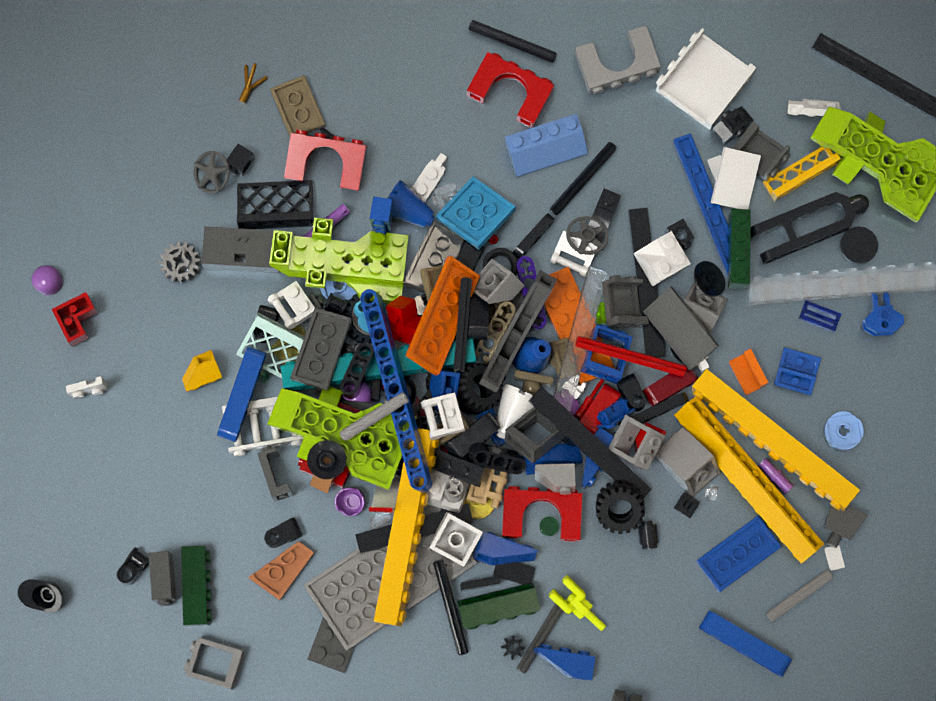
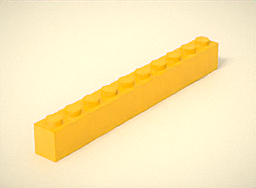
[692,369,860,511]
[674,396,824,564]
[374,428,439,627]

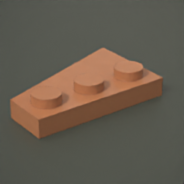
[248,541,314,601]

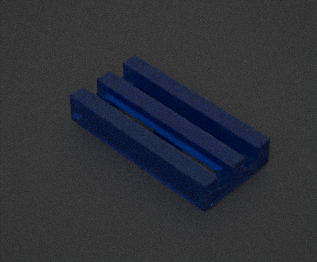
[798,300,841,332]

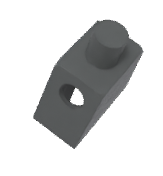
[823,504,868,548]

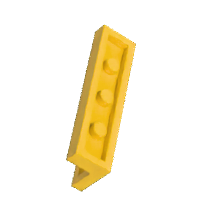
[763,147,841,202]

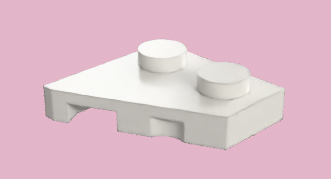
[66,376,108,399]

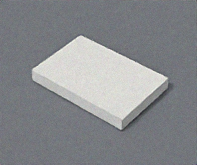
[710,147,761,209]

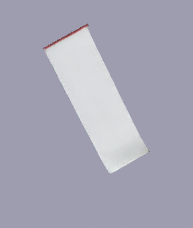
[369,473,401,513]

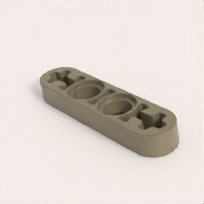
[474,301,515,365]

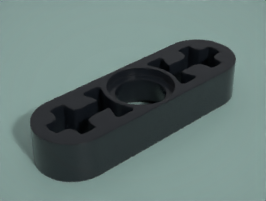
[513,213,555,259]

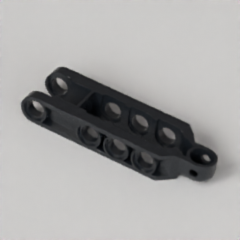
[750,192,869,264]

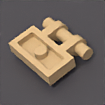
[466,467,508,509]

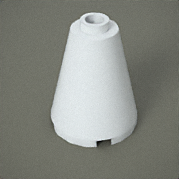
[496,384,534,440]

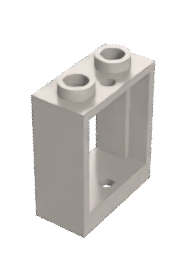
[608,415,665,471]
[184,637,245,690]

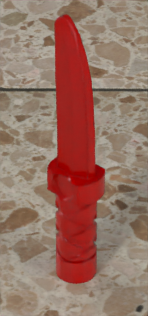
[574,379,604,420]

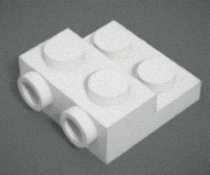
[427,469,470,513]

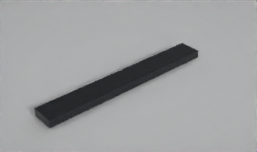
[811,33,936,121]
[628,208,665,357]
[528,387,651,498]

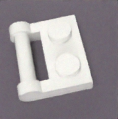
[550,231,598,277]
[268,281,315,330]
[421,393,465,440]

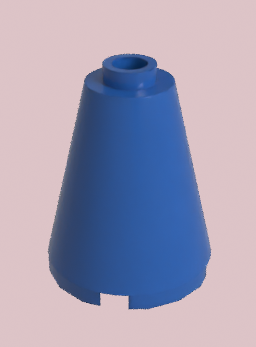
[388,180,435,227]
[513,337,551,374]

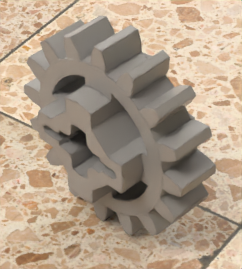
[159,241,201,283]

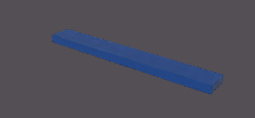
[673,133,728,277]

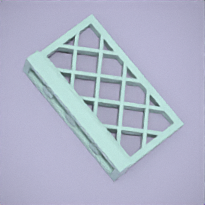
[236,312,304,378]

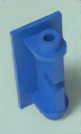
[597,398,635,429]

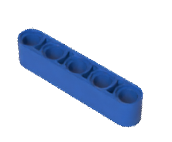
[217,347,267,442]
[699,611,792,677]

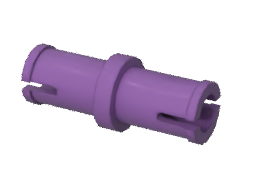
[758,458,794,494]

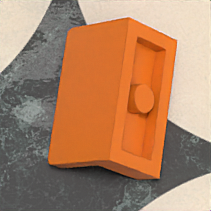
[729,349,769,395]

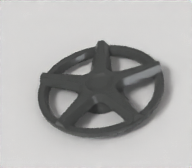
[194,151,230,193]
[566,216,609,255]

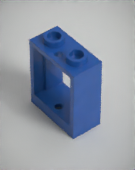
[580,324,633,384]

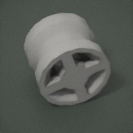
[444,478,464,503]

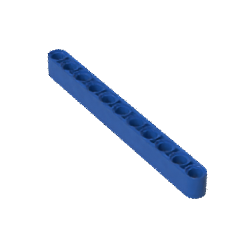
[360,289,433,493]

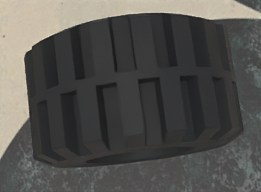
[456,362,503,414]
[596,480,645,534]

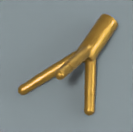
[239,63,268,103]

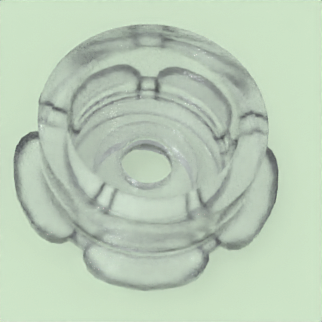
[704,483,719,502]

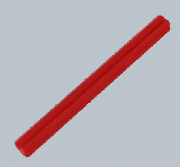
[575,336,687,376]

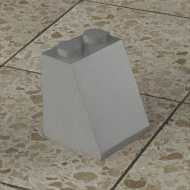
[656,427,721,497]

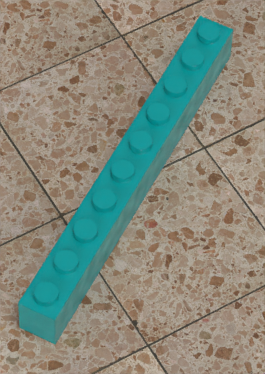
[281,339,476,391]

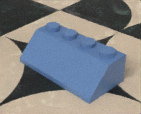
[505,114,588,177]

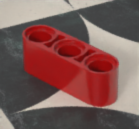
[580,383,621,435]

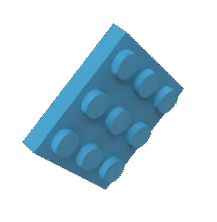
[436,176,516,250]

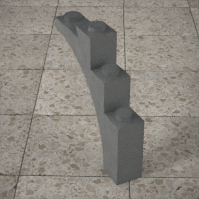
[479,270,557,392]

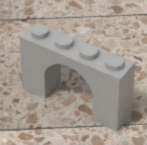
[574,25,661,94]

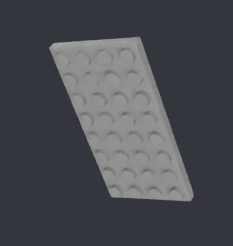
[303,504,477,651]

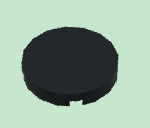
[840,226,878,264]

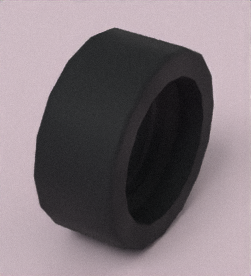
[482,248,517,276]

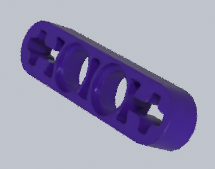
[516,256,547,330]

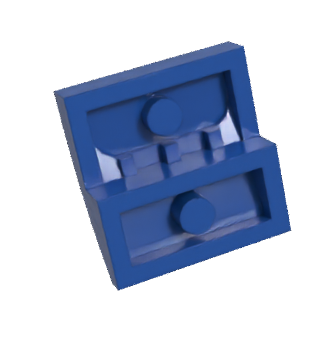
[774,347,821,395]

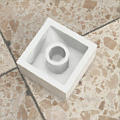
[634,231,691,286]
[429,512,483,567]

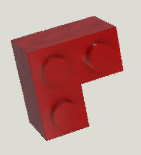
[52,292,98,347]
[386,295,421,344]

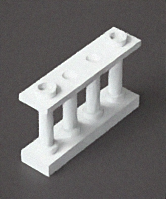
[222,397,303,456]

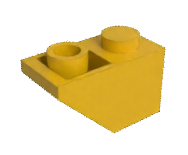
[182,350,222,392]

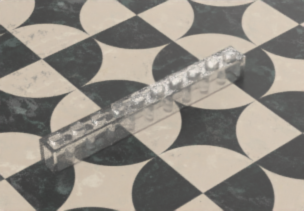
[747,262,936,306]

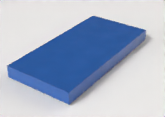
[696,515,782,593]

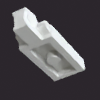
[787,99,841,117]
[411,153,447,203]

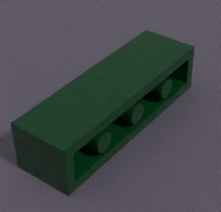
[728,209,751,289]
[181,546,212,627]
[457,582,540,629]

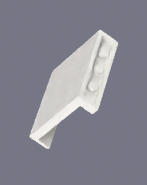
[656,29,757,130]

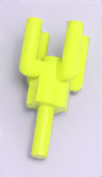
[548,575,606,631]

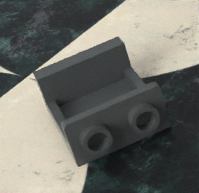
[732,122,790,182]
[602,275,649,328]
[257,446,293,502]

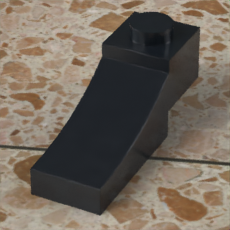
[588,188,621,249]

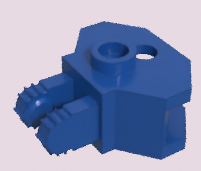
[862,292,904,336]

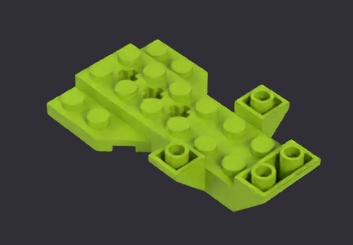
[810,107,936,223]
[269,217,409,304]
[267,386,416,490]

